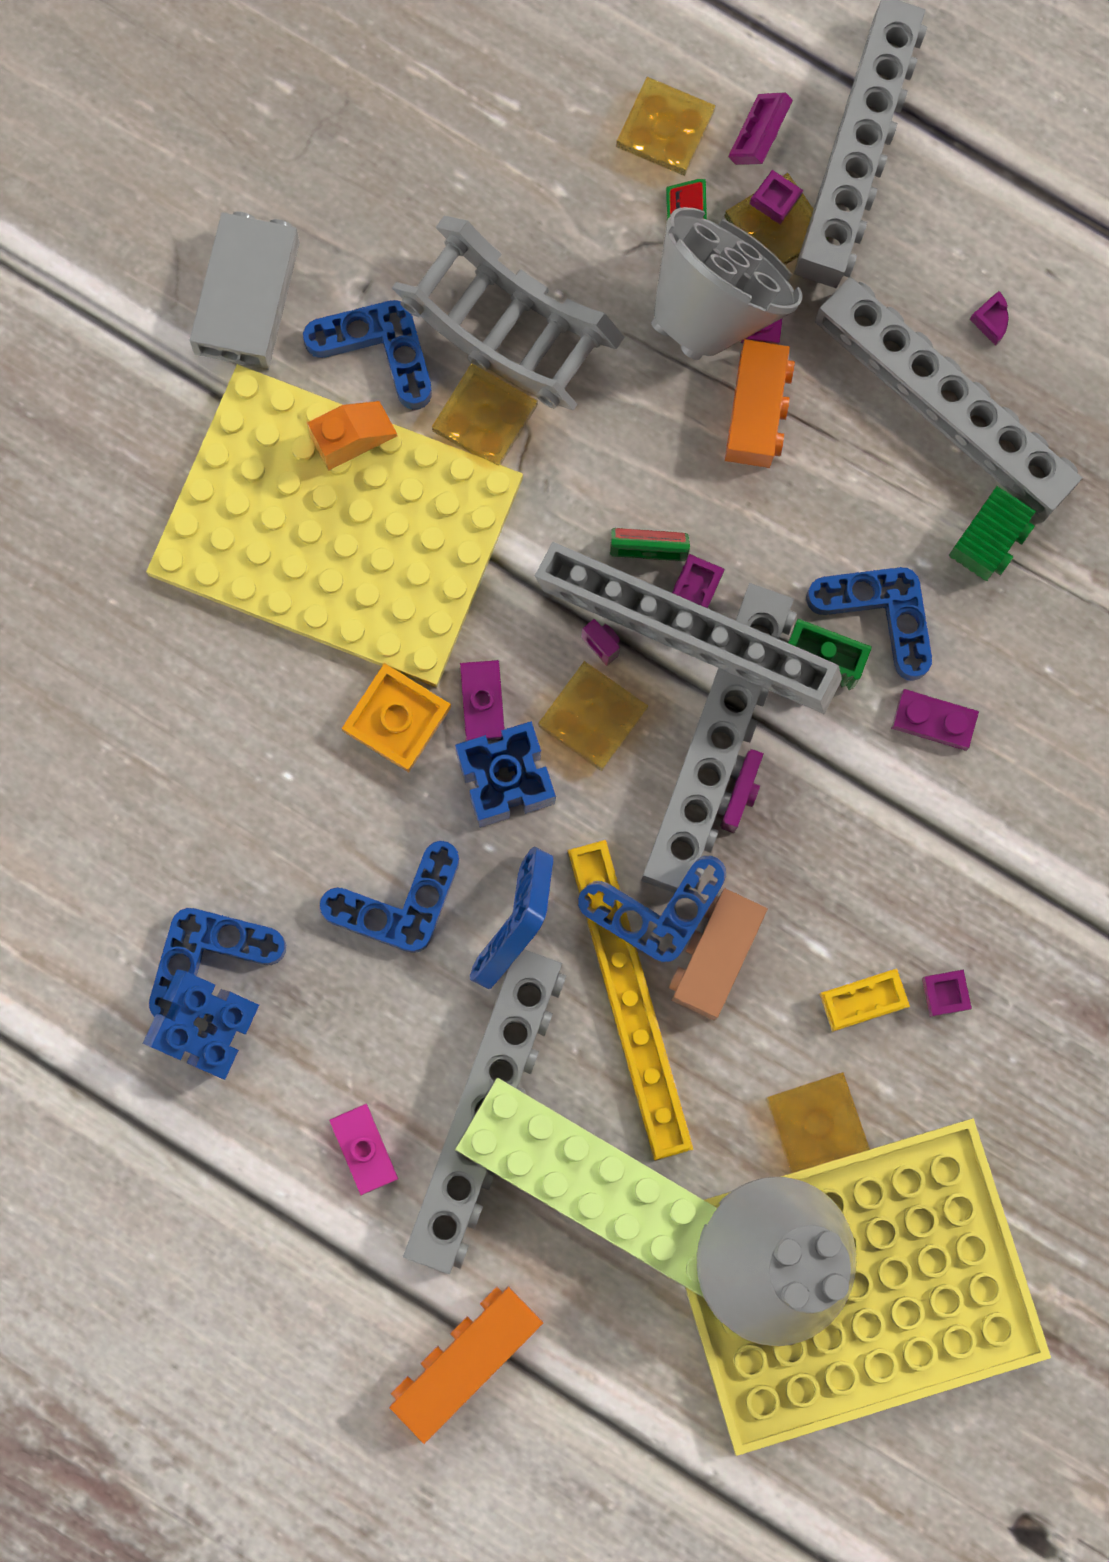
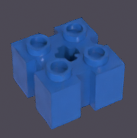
[455,721,556,828]
[142,969,259,1080]

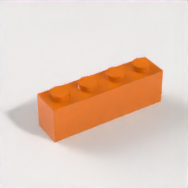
[389,1286,543,1444]

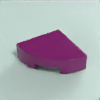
[969,291,1009,346]

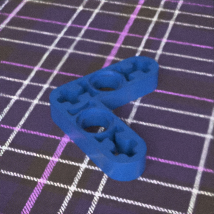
[303,300,432,410]
[806,567,932,681]
[320,841,459,953]
[470,846,553,989]
[578,856,726,962]
[149,908,286,1017]

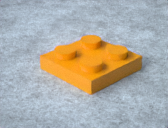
[341,663,451,773]

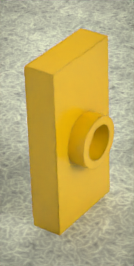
[820,968,910,1032]

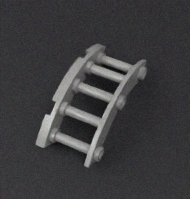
[392,216,625,410]

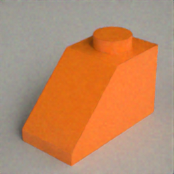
[307,401,398,471]

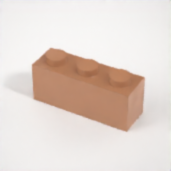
[668,888,768,1021]

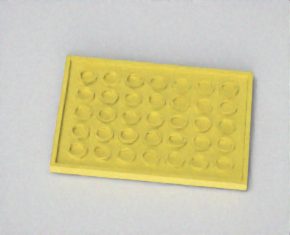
[146,364,523,688]
[685,1118,1051,1456]

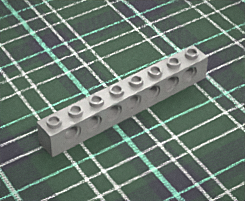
[793,0,927,289]
[815,276,1083,521]
[535,542,842,714]
[641,583,797,893]
[403,949,567,1274]

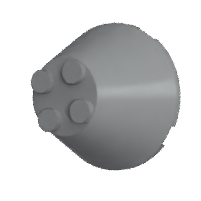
[651,207,802,360]
[697,1177,856,1346]

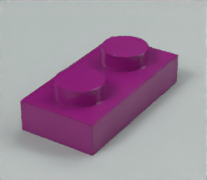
[891,689,979,751]

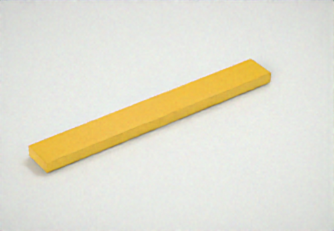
[567,840,694,1161]

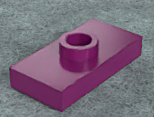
[728,92,793,165]
[672,554,725,608]
[460,660,505,741]
[720,749,764,833]

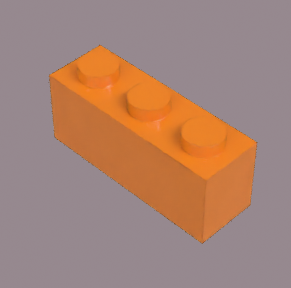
[724,339,795,468]

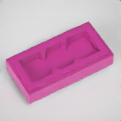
[329,1103,399,1196]

